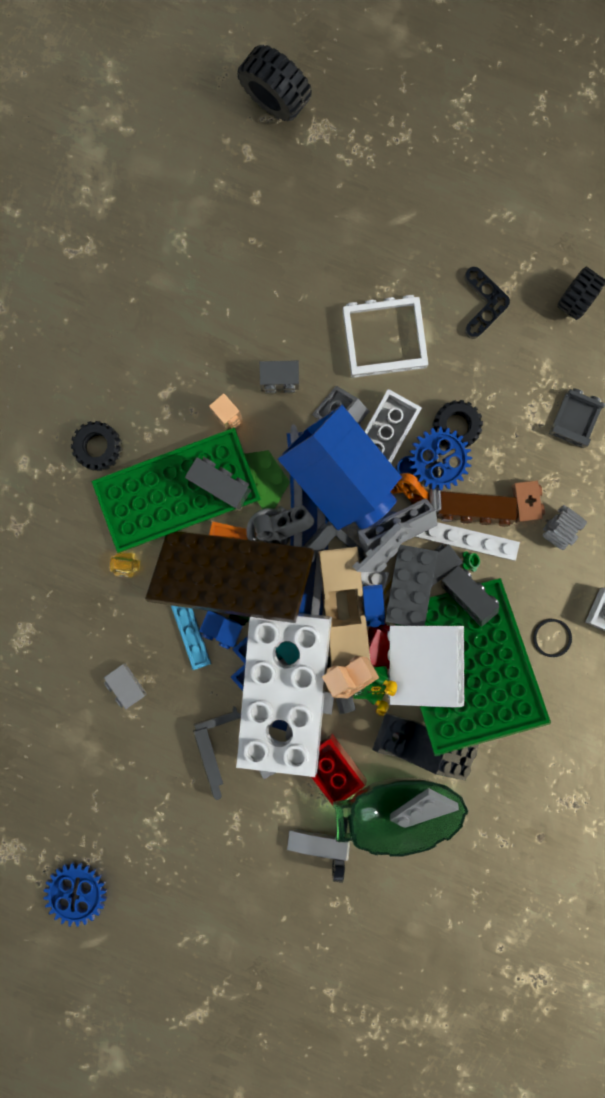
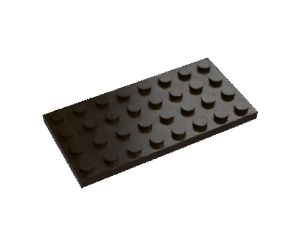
[145,531,314,623]

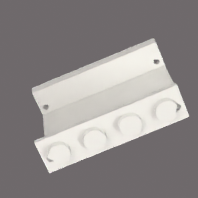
[388,626,464,707]

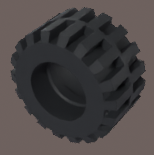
[557,266,605,320]
[432,400,483,448]
[71,421,122,471]

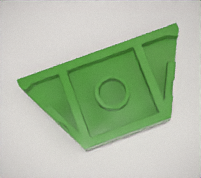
[245,450,290,517]

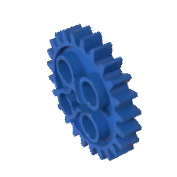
[408,427,472,490]
[43,862,107,927]

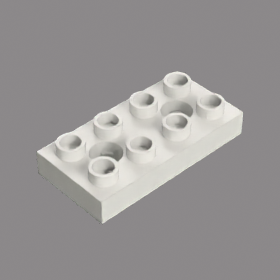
[236,613,332,777]

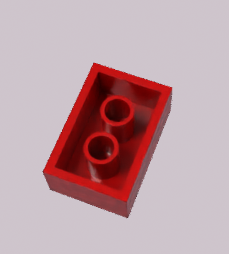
[311,734,367,808]

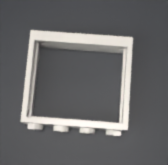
[343,295,428,378]

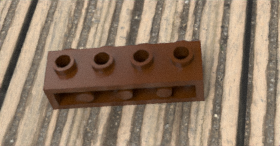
[436,491,517,527]

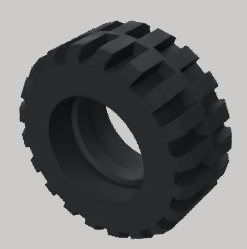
[237,45,312,121]

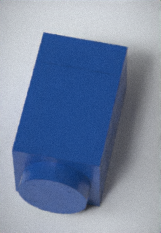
[278,405,402,530]

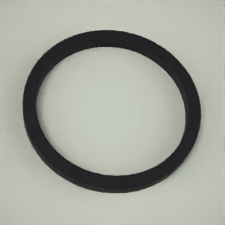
[533,619,572,657]

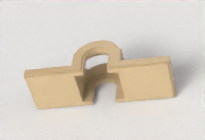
[318,547,370,667]

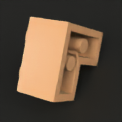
[322,656,379,699]

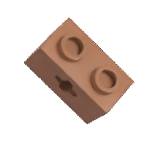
[512,481,545,522]

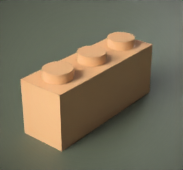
[209,393,242,430]

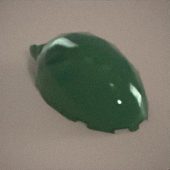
[333,777,468,857]

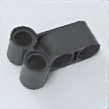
[253,506,314,544]

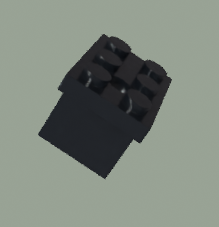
[372,713,479,781]

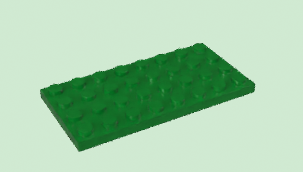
[91,427,261,553]

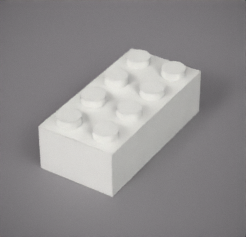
[365,389,422,463]

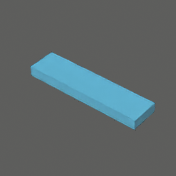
[171,605,212,670]

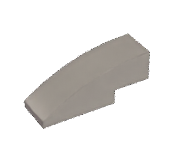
[287,829,350,861]

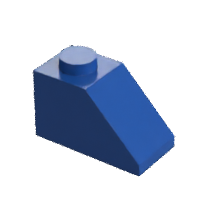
[363,584,385,627]

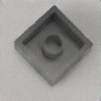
[259,360,299,394]

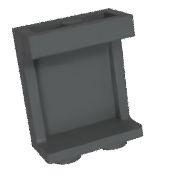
[549,388,605,448]

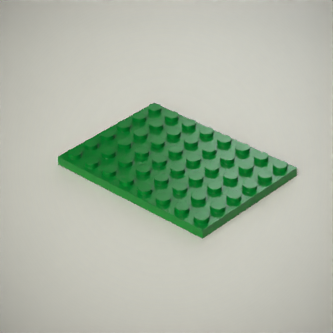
[394,578,551,756]

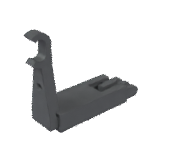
[303,521,366,562]
[193,706,241,800]

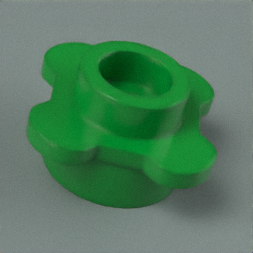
[462,551,480,572]

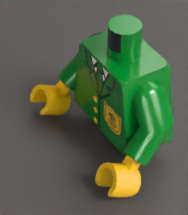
[352,666,397,716]

